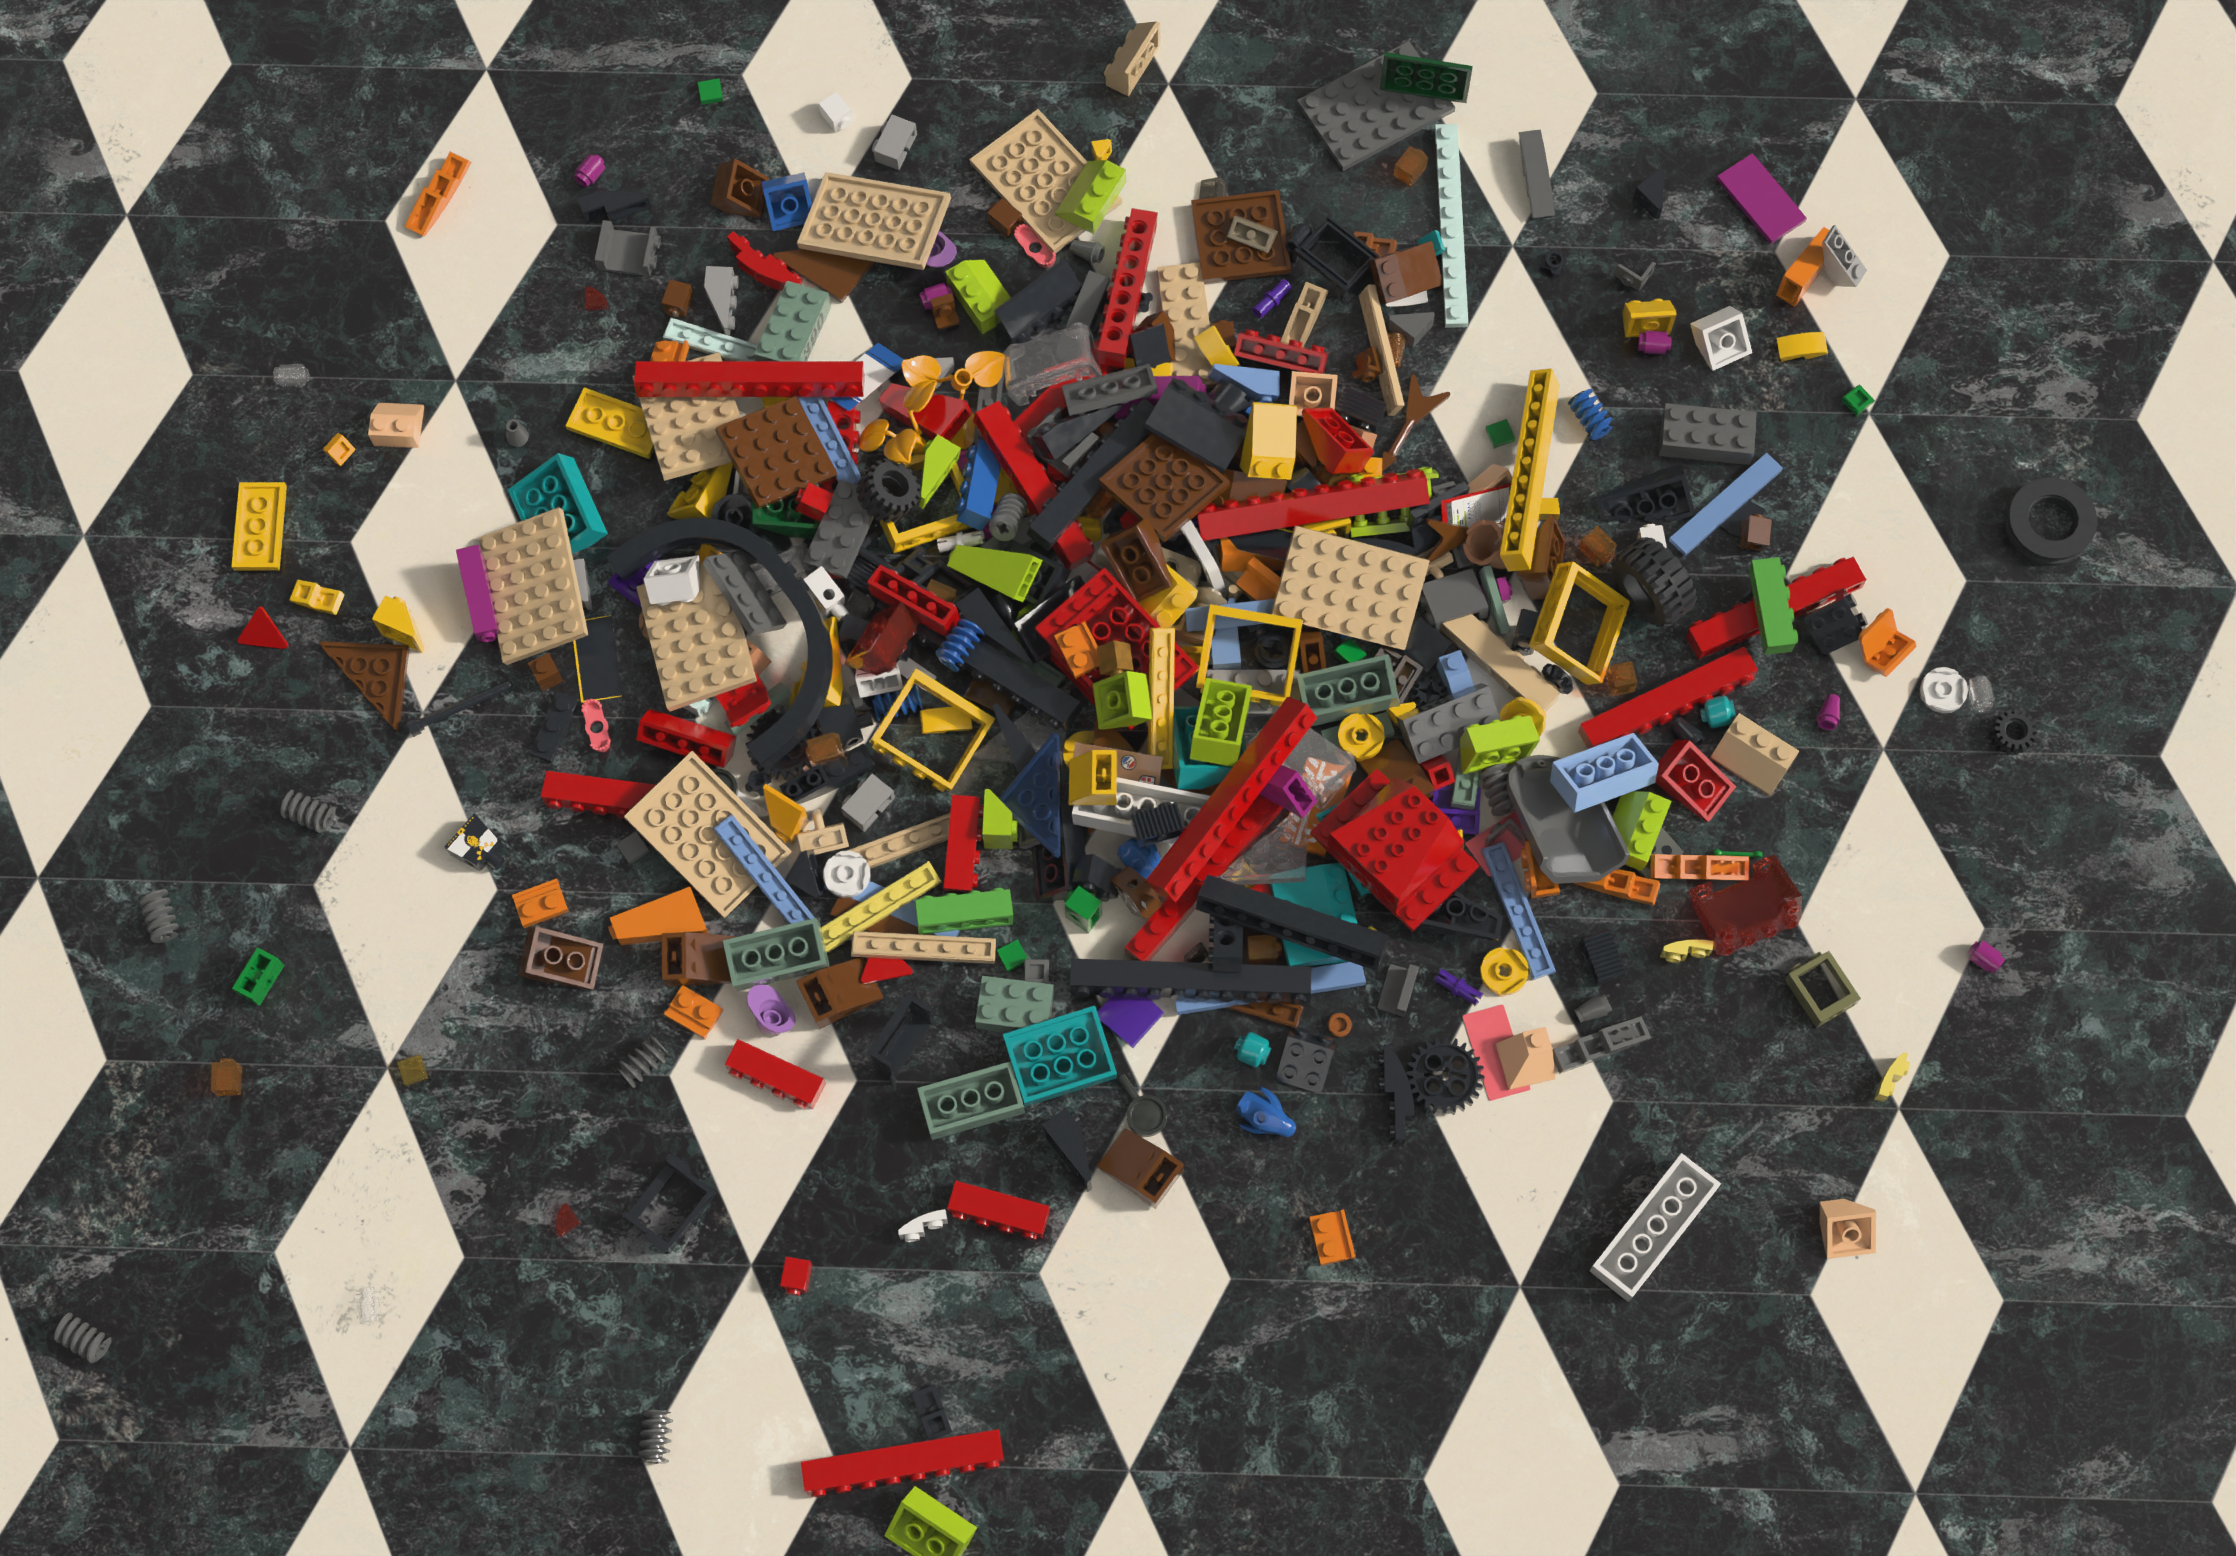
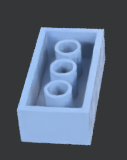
[1550,733,1659,813]

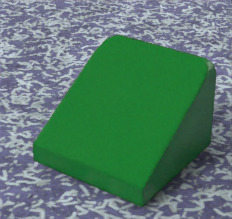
[1334,639,1367,664]

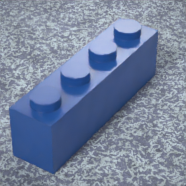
[956,438,1001,531]

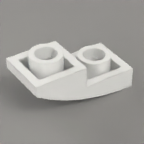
[898,1209,948,1242]

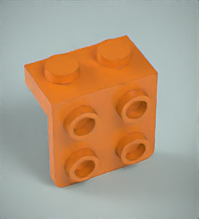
[1858,608,1917,677]
[1520,841,1560,898]

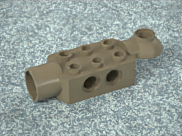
[1095,533,1228,608]

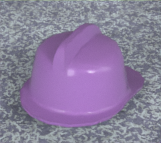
[926,231,957,267]
[747,984,796,1036]

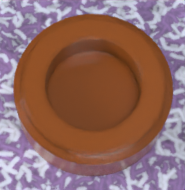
[1327,1013,1352,1037]

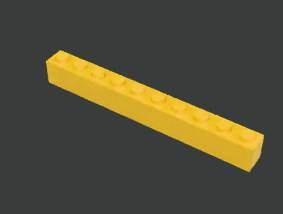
[1500,368,1560,571]

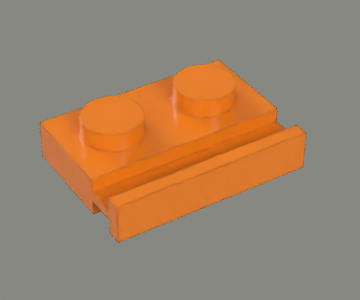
[650,340,689,361]
[1054,621,1099,679]
[512,878,569,928]
[664,985,724,1039]
[1309,1209,1355,1266]

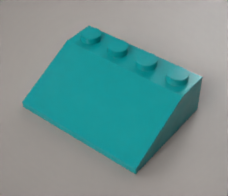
[508,453,608,554]
[1173,706,1247,790]
[1268,863,1357,966]
[1003,1006,1117,1107]

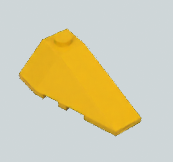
[667,462,733,520]
[788,616,843,708]

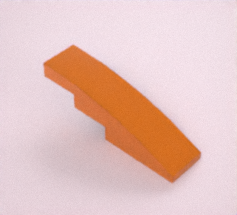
[404,151,472,237]
[1650,854,1749,880]
[1574,869,1660,906]

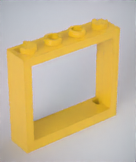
[864,454,972,553]
[1529,562,1630,685]
[1196,604,1303,706]
[869,669,995,792]

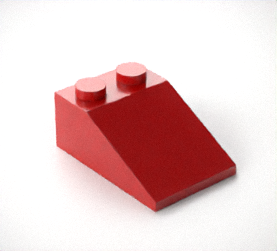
[1301,408,1374,474]
[1655,740,1736,822]

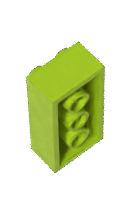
[1190,678,1252,766]

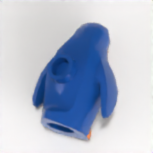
[1117,838,1161,879]
[1236,1087,1296,1137]

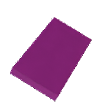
[1716,153,1807,244]

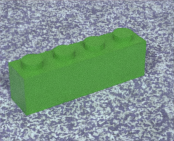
[1748,557,1798,655]
[915,888,1013,935]

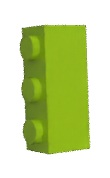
[1055,160,1126,235]
[945,260,1011,334]
[1460,715,1540,774]
[1612,791,1671,871]
[884,1486,977,1556]

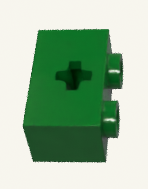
[1064,886,1103,934]
[232,947,285,1006]

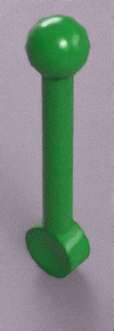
[1713,849,1762,859]

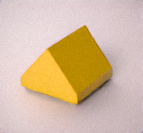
[1091,139,1112,161]
[1182,646,1203,667]

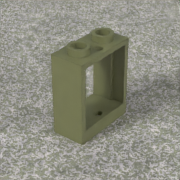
[1785,951,1861,1028]

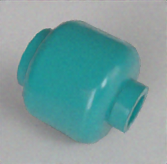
[1700,696,1736,728]
[1234,1032,1272,1068]

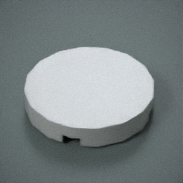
[1920,667,1968,713]
[823,851,870,898]

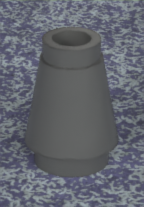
[1070,240,1105,264]
[506,419,529,447]
[1575,993,1612,1023]

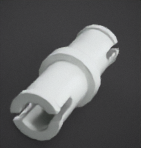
[937,530,985,553]

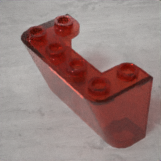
[1689,854,1802,956]

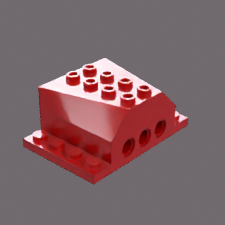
[1035,568,1199,731]
[1310,769,1480,932]

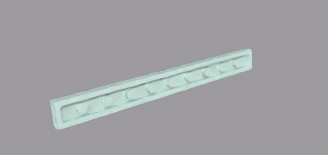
[1435,124,1468,328]

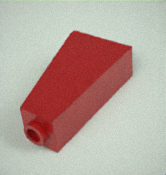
[878,383,973,441]

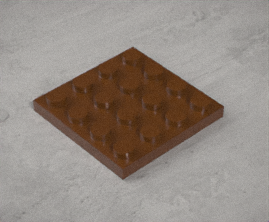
[1191,190,1291,283]
[715,396,838,509]
[1099,433,1230,542]

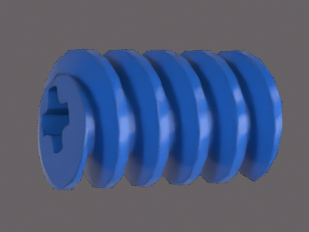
[1568,389,1613,440]
[936,619,984,672]
[872,683,923,721]

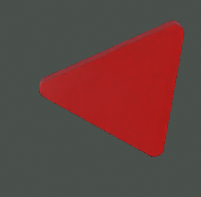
[238,606,288,649]
[861,957,913,984]

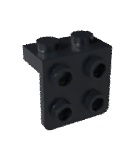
[1804,588,1868,654]
[1276,1027,1337,1093]

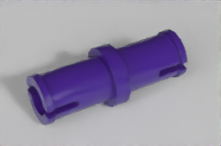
[1252,279,1292,319]
[1434,968,1483,1006]

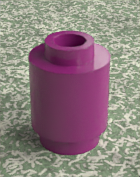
[573,154,605,188]
[920,282,954,310]
[1638,331,1671,355]
[1968,940,2005,974]

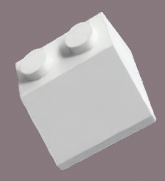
[1691,306,1752,371]
[644,555,700,606]

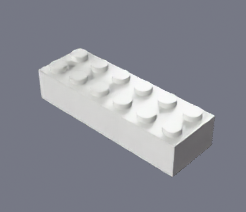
[1072,777,1210,844]
[1590,1153,1721,1302]

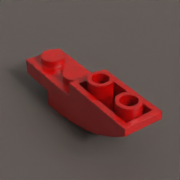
[727,231,802,291]

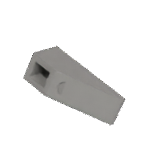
[1822,225,1867,287]
[704,266,739,336]

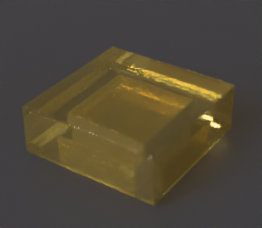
[397,1054,429,1086]

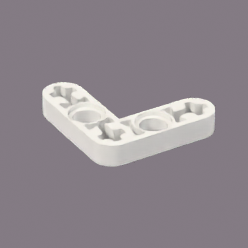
[1181,520,1226,593]

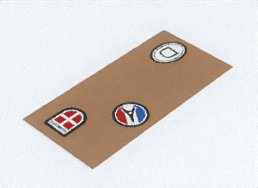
[1073,742,1163,786]

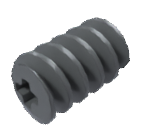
[989,493,1028,541]
[1479,763,1515,816]
[281,790,336,833]
[139,889,179,943]
[617,1036,670,1088]
[54,1312,111,1363]
[638,1410,673,1464]

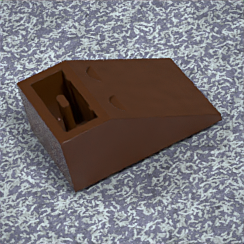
[662,932,736,987]
[796,957,884,1029]
[1096,1128,1184,1209]

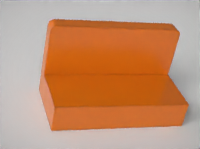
[1236,557,1280,601]

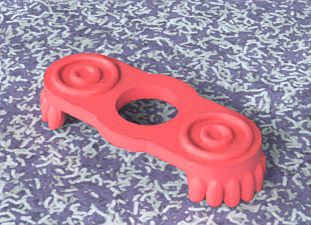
[1014,224,1056,268]
[581,699,611,752]

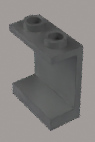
[595,220,661,277]
[1027,407,1099,479]
[1418,568,1489,633]

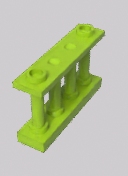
[1344,467,1439,537]

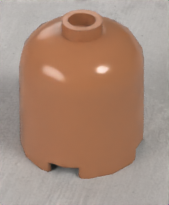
[1463,520,1506,569]

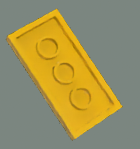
[566,388,654,459]
[232,482,287,570]

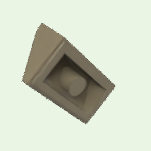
[1227,216,1278,253]

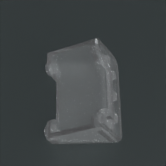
[1004,322,1102,406]
[1246,727,1356,810]

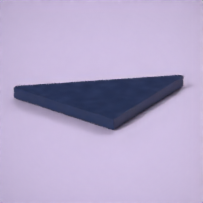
[999,732,1060,858]

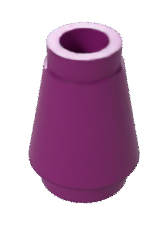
[1816,694,1840,730]

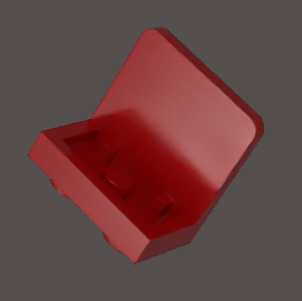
[715,669,771,728]

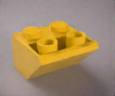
[1069,750,1117,805]

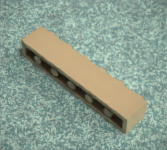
[1440,614,1560,712]

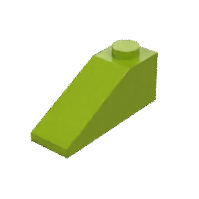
[919,435,961,509]

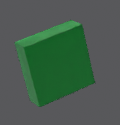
[698,79,723,105]
[1841,384,1875,416]
[1485,419,1515,449]
[997,939,1028,972]

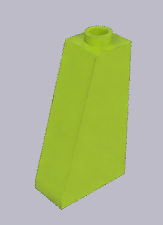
[947,545,1043,602]

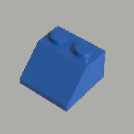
[761,172,812,231]

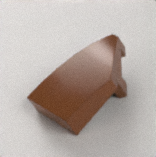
[1354,231,1397,256]

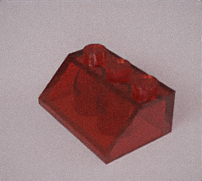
[844,601,921,676]

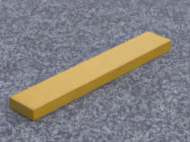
[1148,627,1175,769]

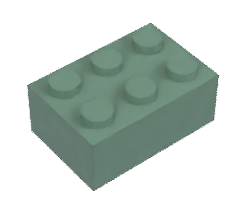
[975,976,1054,1033]

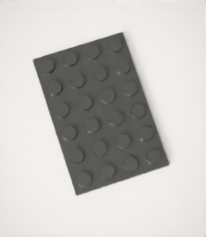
[1297,41,1455,171]

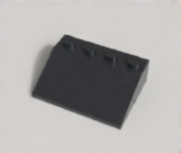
[1144,377,1249,473]

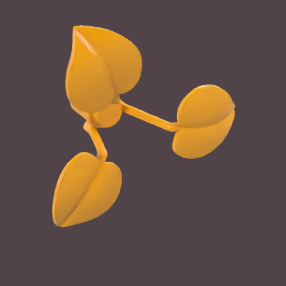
[902,351,1005,449]
[858,380,937,463]

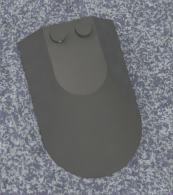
[1507,755,1630,884]

